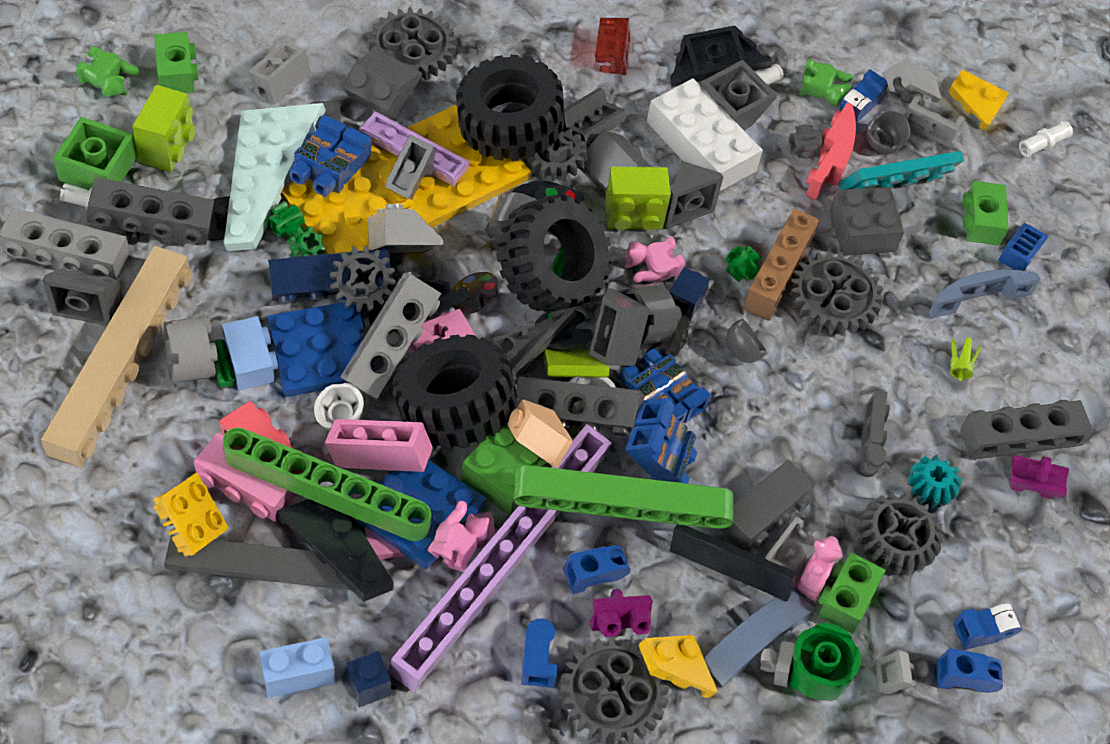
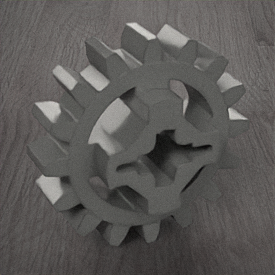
[527,129,587,181]
[329,246,395,313]

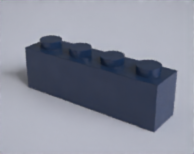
[268,248,392,304]

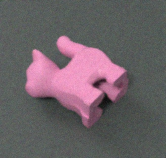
[624,236,685,283]
[427,501,489,572]
[794,536,843,602]

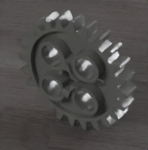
[369,7,456,80]
[788,251,884,336]
[559,637,669,744]

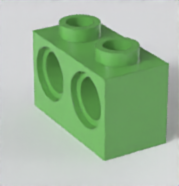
[818,552,885,634]

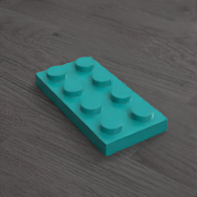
[839,151,964,190]

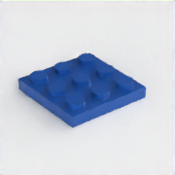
[268,302,375,397]
[354,460,486,569]

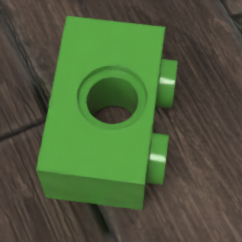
[154,32,199,93]
[962,181,1009,246]

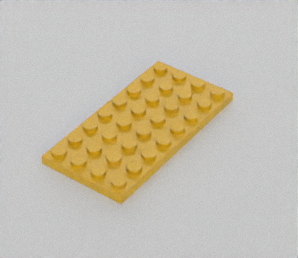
[280,105,532,254]

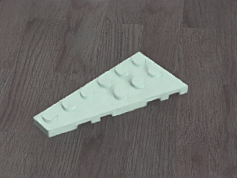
[224,103,326,251]

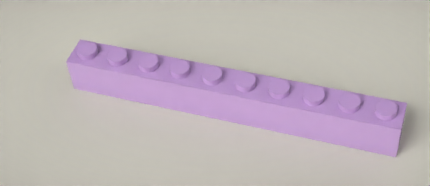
[388,424,612,692]

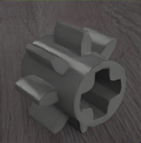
[789,124,822,159]

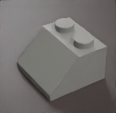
[368,204,443,253]

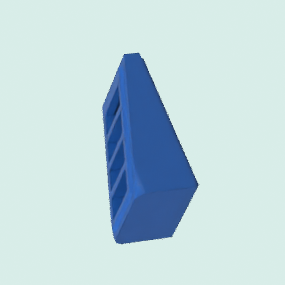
[998,222,1049,271]

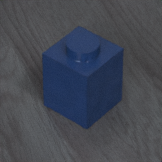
[669,267,710,321]
[347,651,391,707]

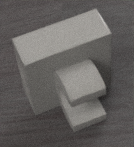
[760,641,795,687]
[875,650,916,695]

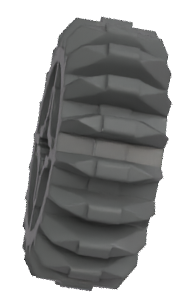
[857,492,944,576]

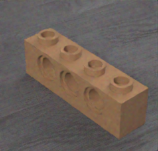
[743,208,820,321]

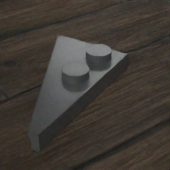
[491,307,577,382]

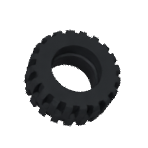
[456,54,565,161]
[496,194,612,312]
[392,334,518,449]

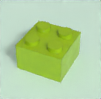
[132,85,196,172]
[604,167,671,230]

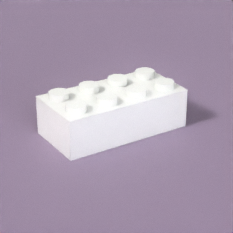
[647,79,763,191]

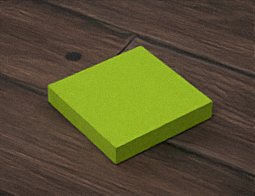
[543,348,609,378]

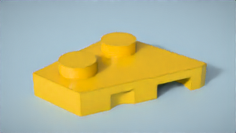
[949,69,1009,131]
[638,635,718,698]

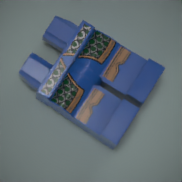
[290,115,371,197]
[619,348,711,423]
[625,398,698,484]

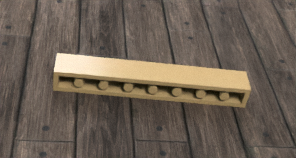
[41,245,192,467]

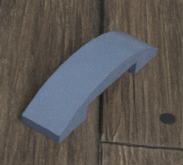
[928,269,1041,319]
[704,587,816,688]

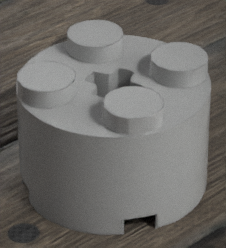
[162,317,217,383]

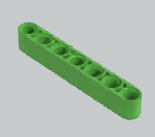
[222,427,431,541]
[514,465,733,529]

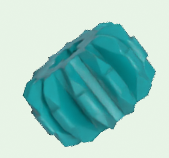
[907,454,963,509]

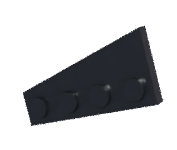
[277,499,394,602]

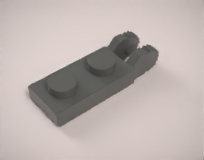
[859,389,890,477]

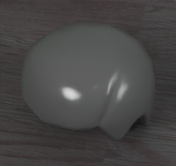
[865,110,910,154]
[726,319,768,363]

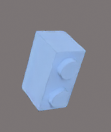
[222,316,278,391]
[259,637,335,698]

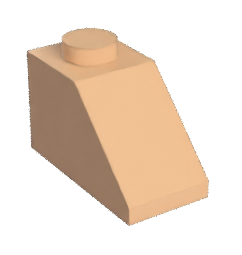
[508,399,573,467]

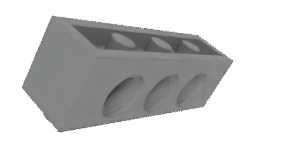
[0,208,130,280]
[340,273,441,399]

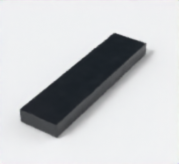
[670,524,797,602]

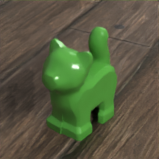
[76,46,139,97]
[799,59,853,106]

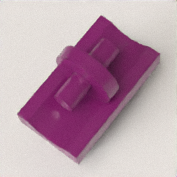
[1009,455,1069,499]
[590,589,653,637]

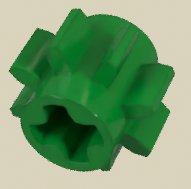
[268,201,305,240]
[286,226,325,257]
[725,245,762,282]

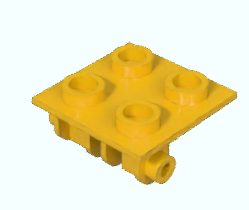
[152,472,229,557]

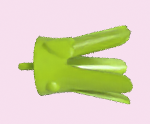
[950,337,982,381]

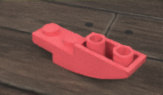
[806,102,856,200]

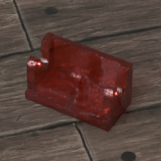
[595,18,631,75]

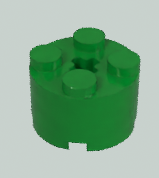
[789,623,861,701]

